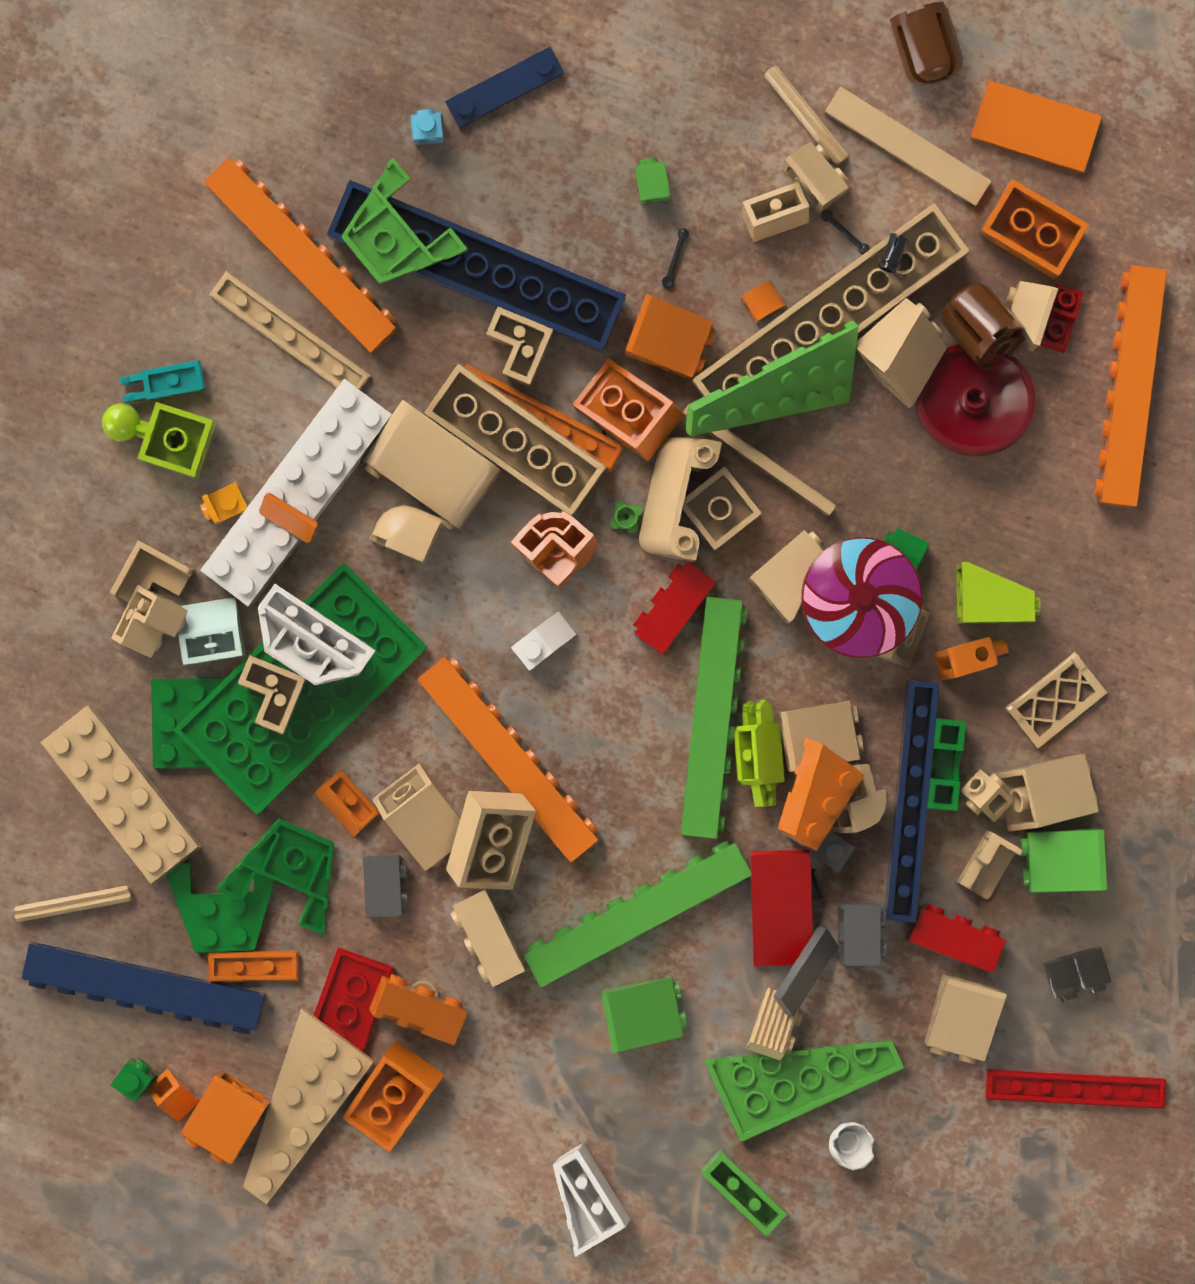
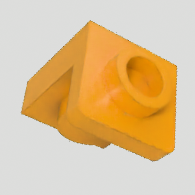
[200,482,248,525]

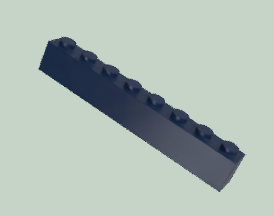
[884,680,940,923]
[21,942,266,1034]

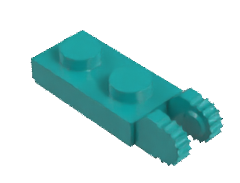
[119,360,206,403]

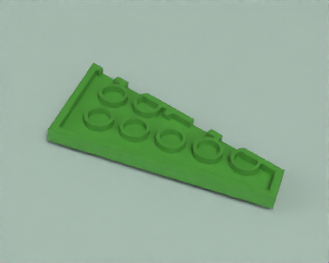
[686,321,859,437]
[704,1040,904,1142]

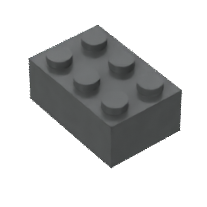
[838,900,886,966]

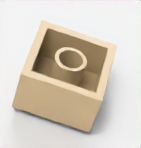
[682,466,762,552]

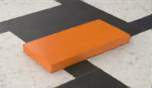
[970,80,1102,174]

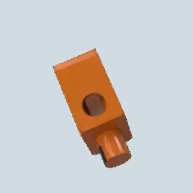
[933,637,1009,681]

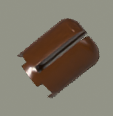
[890,1,964,86]
[942,284,1026,370]

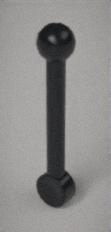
[821,209,870,255]
[662,228,689,288]

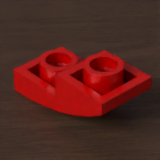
[1040,283,1084,353]

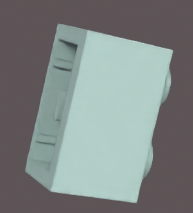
[178,597,246,665]

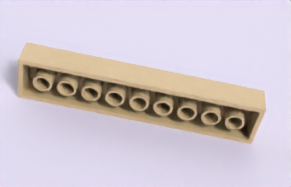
[692,203,969,429]

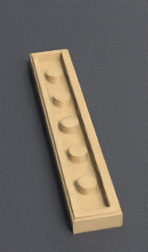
[824,86,991,207]
[209,271,371,391]
[682,404,835,517]

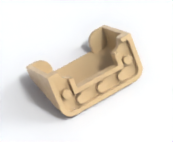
[362,400,501,531]
[639,437,722,563]

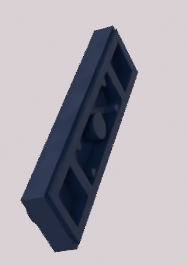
[445,47,564,129]

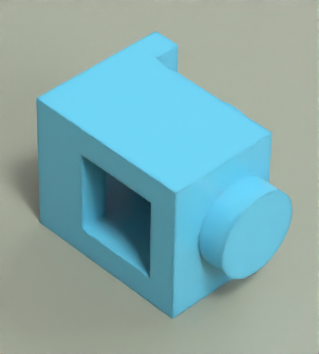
[411,109,444,145]

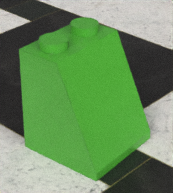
[1020,828,1107,892]
[601,976,688,1053]

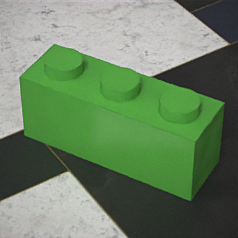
[700,1148,787,1236]

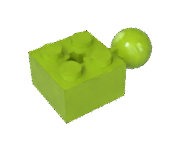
[102,402,217,479]

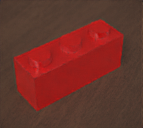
[633,561,716,655]
[907,903,1006,973]

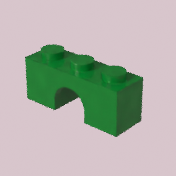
[927,718,966,811]

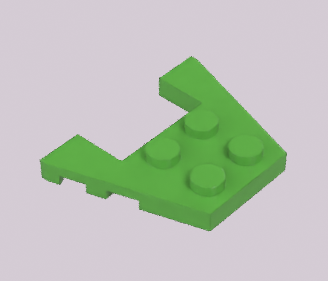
[341,158,468,285]

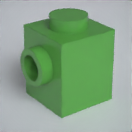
[635,158,670,205]

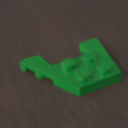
[216,818,334,935]
[166,863,275,953]

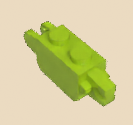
[734,700,785,807]

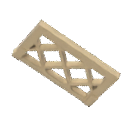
[1005,652,1107,749]

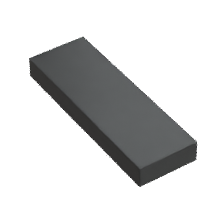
[773,926,838,1017]

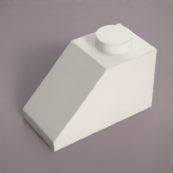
[511,611,577,671]

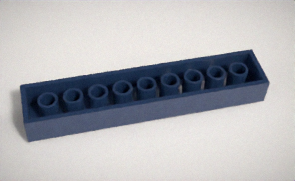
[326,180,626,353]

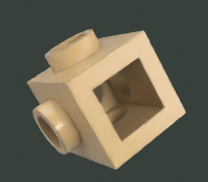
[960,769,1015,822]

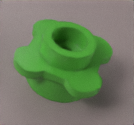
[610,501,643,534]

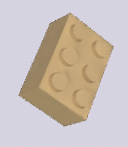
[446,791,536,890]
[450,889,526,987]

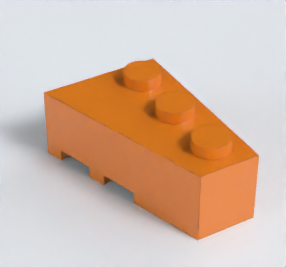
[778,737,865,851]
[369,974,468,1045]

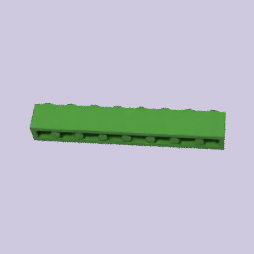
[680,597,747,839]
[524,840,751,988]

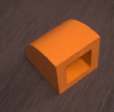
[741,280,786,324]
[146,1068,199,1122]

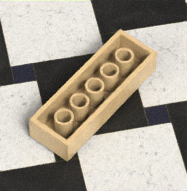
[424,364,607,516]
[40,705,203,884]

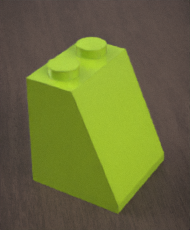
[956,562,1040,624]

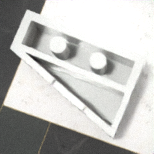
[553,1143,630,1257]

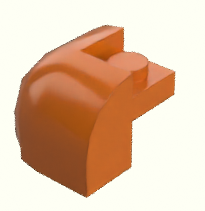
[510,511,597,589]

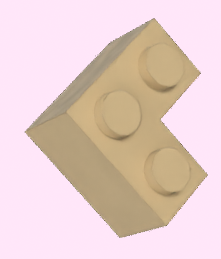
[486,307,553,388]
[111,585,188,658]
[238,655,306,735]

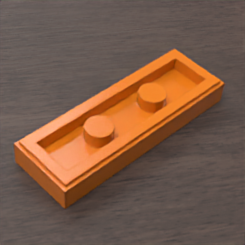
[208,950,299,982]

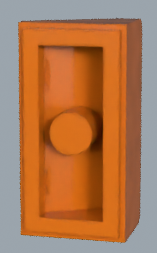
[259,493,320,543]
[315,769,380,837]

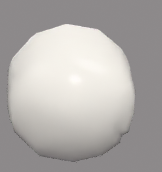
[829,1122,874,1170]

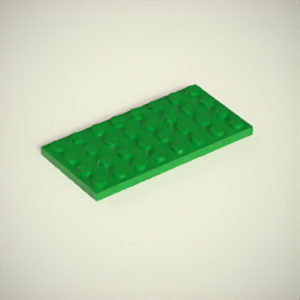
[173,563,428,816]

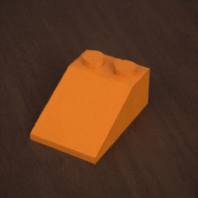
[572,358,684,462]
[342,1040,445,1153]

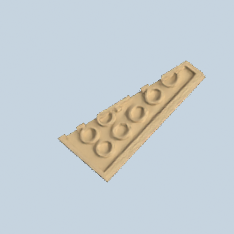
[243,1007,374,1205]

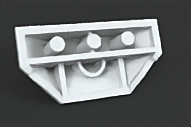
[258,584,375,685]

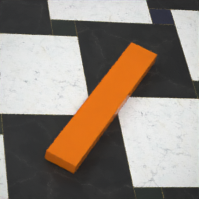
[465,364,624,472]

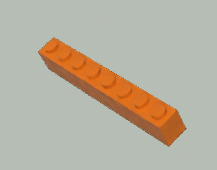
[204,157,398,355]
[1094,265,1167,508]
[417,656,599,863]

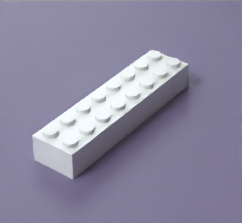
[200,379,392,607]

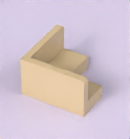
[110,540,194,602]
[957,831,1023,899]

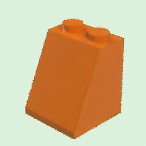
[625,294,716,380]
[181,1069,271,1165]

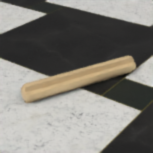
[764,66,848,165]
[14,885,132,922]

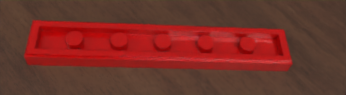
[985,1068,1166,1109]

